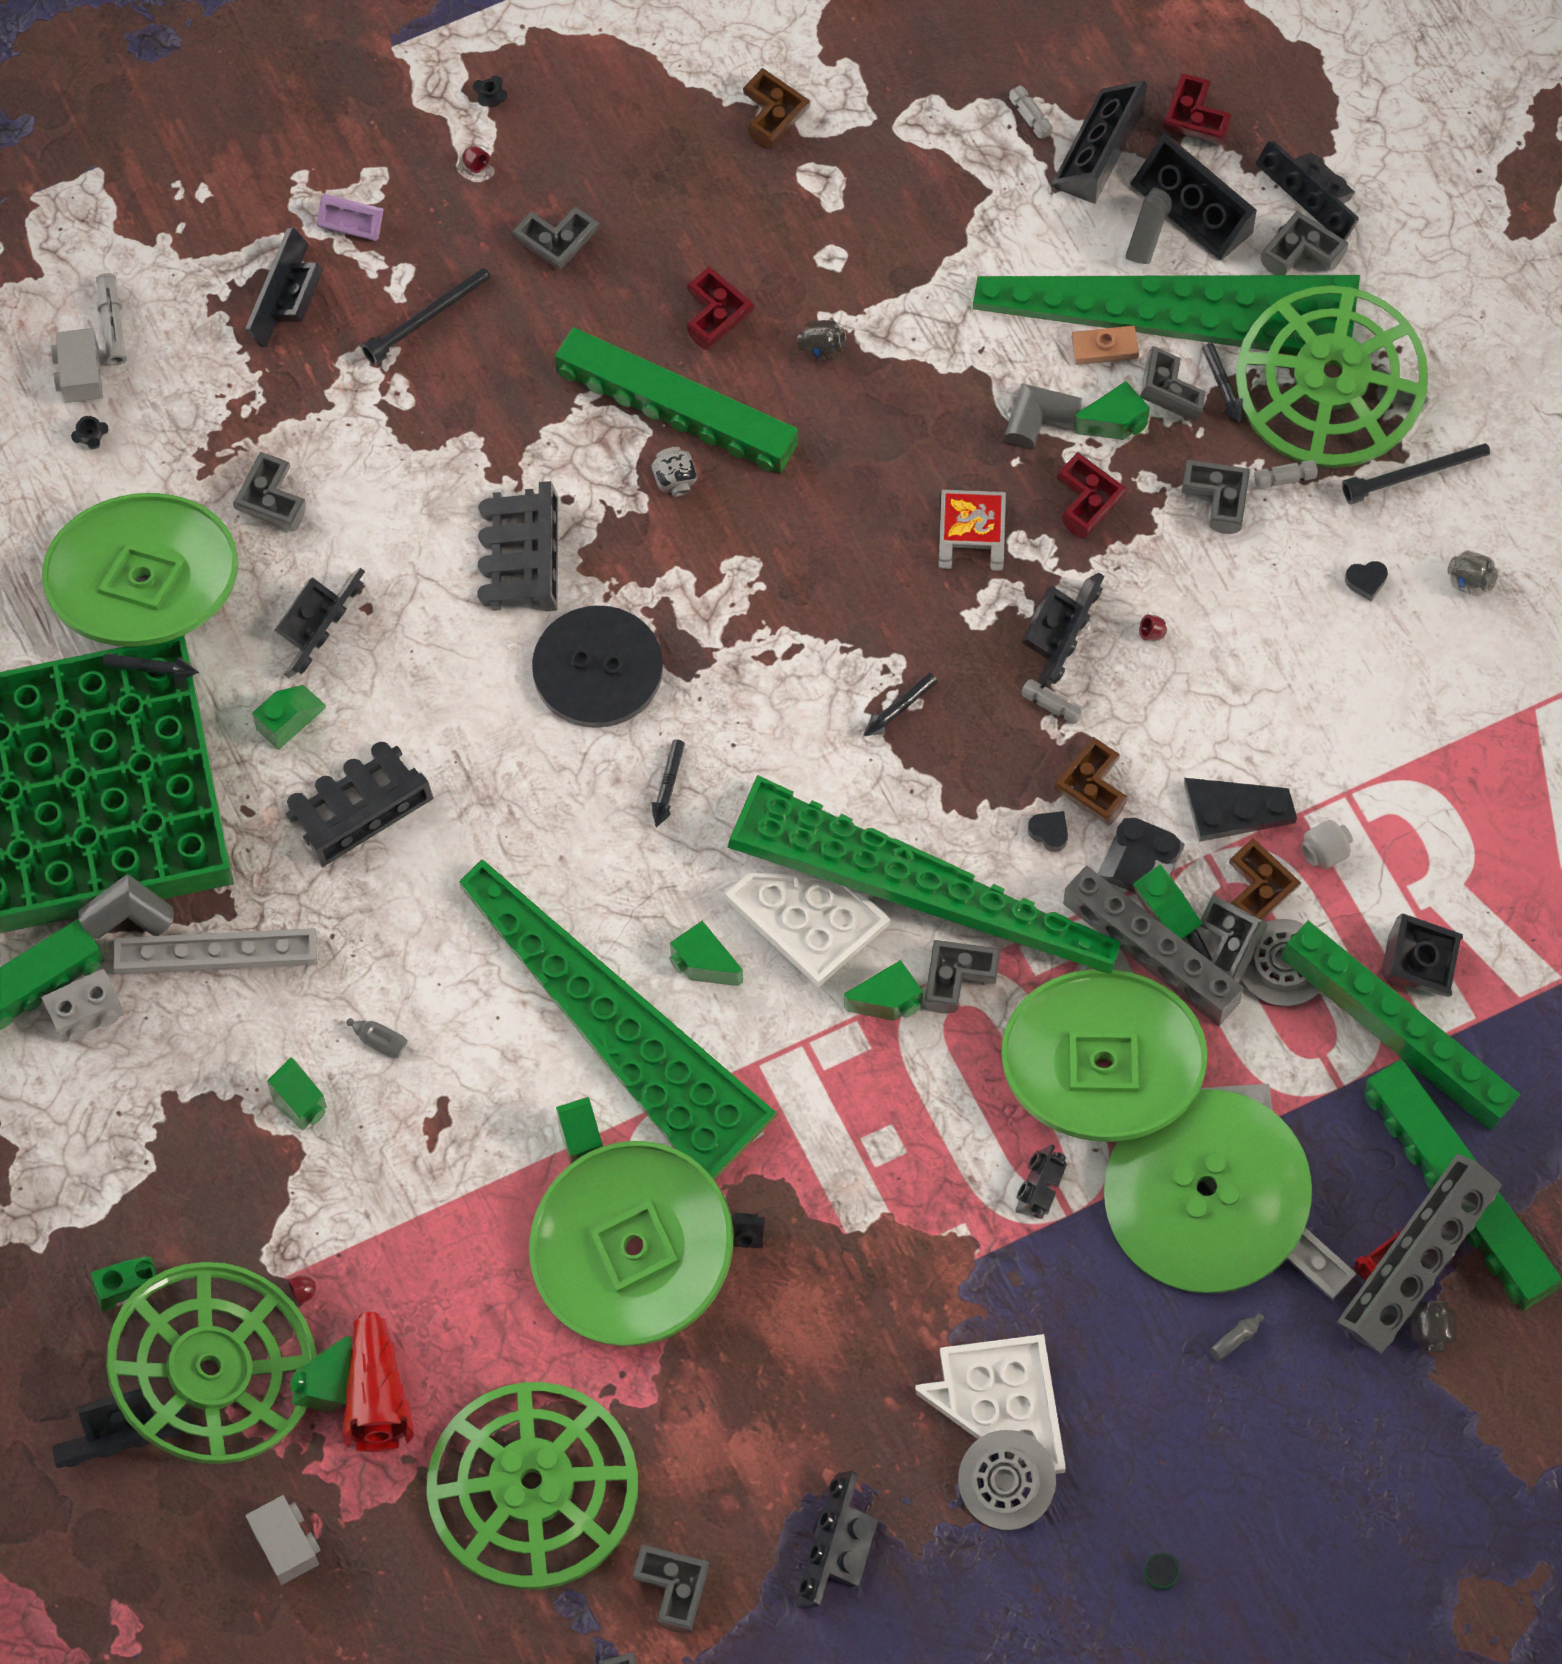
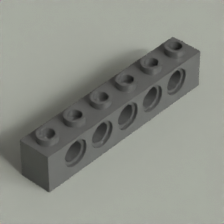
[1063,865,1244,1026]
[1337,1154,1502,1354]

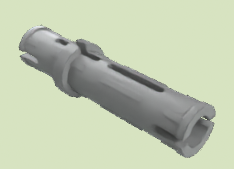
[96,273,127,365]

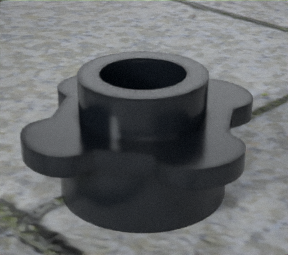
[473,75,507,107]
[71,416,109,450]

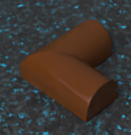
[743,68,811,149]
[1054,737,1127,826]
[1229,838,1301,920]

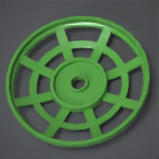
[1236,286,1428,468]
[106,1262,316,1464]
[427,1382,638,1590]

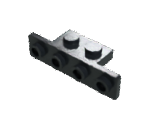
[1256,140,1359,241]
[245,227,323,347]
[274,568,365,678]
[1022,572,1105,688]
[52,1388,193,1468]
[797,1471,878,1609]

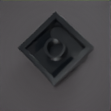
[1098,818,1185,894]
[1382,913,1463,997]

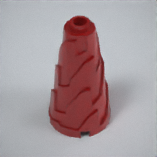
[342,1312,414,1452]

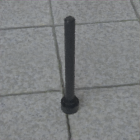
[361,268,490,365]
[1342,443,1490,505]

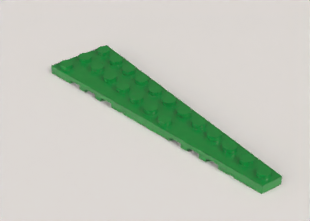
[973,275,1360,355]
[727,775,1121,974]
[459,859,777,1180]

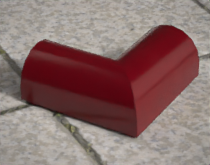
[1163,73,1232,145]
[687,266,754,350]
[1057,452,1128,539]

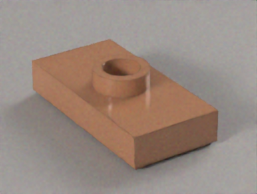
[1071,326,1139,365]

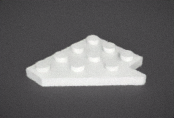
[724,873,890,987]
[915,1334,1066,1477]

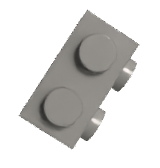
[51,328,103,403]
[42,968,124,1043]
[245,1495,321,1585]

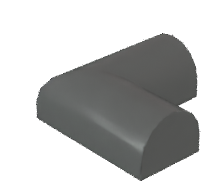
[1125,187,1172,264]
[511,206,600,271]
[1260,211,1348,275]
[1140,346,1206,422]
[1003,383,1082,449]
[233,451,306,531]
[1181,459,1250,534]
[78,874,174,939]
[1200,895,1268,983]
[924,940,1001,1014]
[632,1544,710,1634]

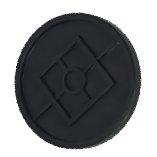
[532,605,663,728]

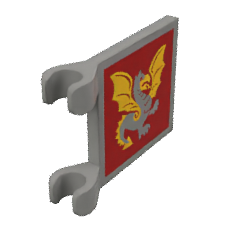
[939,490,1006,571]

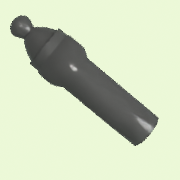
[346,1018,408,1058]
[1209,1314,1264,1361]

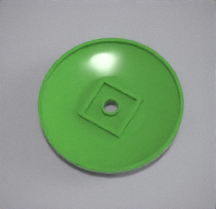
[42,493,238,646]
[1002,969,1207,1142]
[1104,1089,1312,1294]
[529,1141,733,1347]

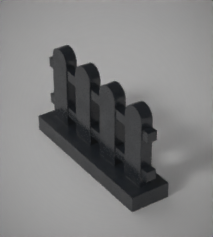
[477,481,558,611]
[285,742,434,867]

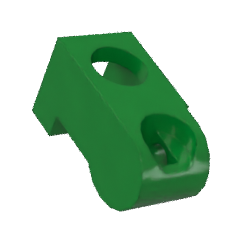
[91,1256,158,1312]

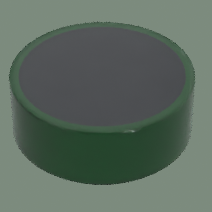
[1144,1553,1180,1591]

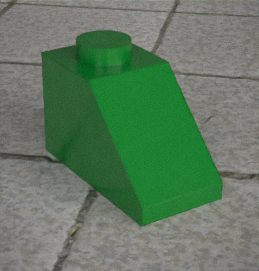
[1074,381,1150,440]
[252,685,326,750]
[1133,864,1202,939]
[669,920,743,986]
[844,960,923,1021]
[267,1057,327,1130]
[556,1097,603,1164]
[291,1336,352,1413]

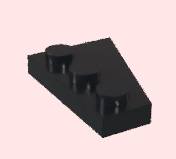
[1184,777,1297,842]

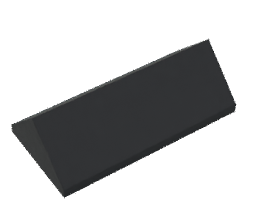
[1051,80,1147,204]
[1130,133,1257,260]

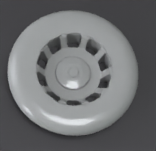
[1242,919,1320,1006]
[958,1430,1056,1530]

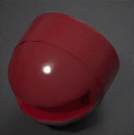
[462,146,490,174]
[1139,614,1167,641]
[288,1275,316,1305]

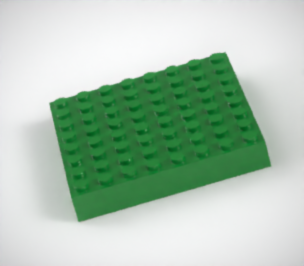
[0,635,234,934]

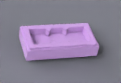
[316,194,384,241]

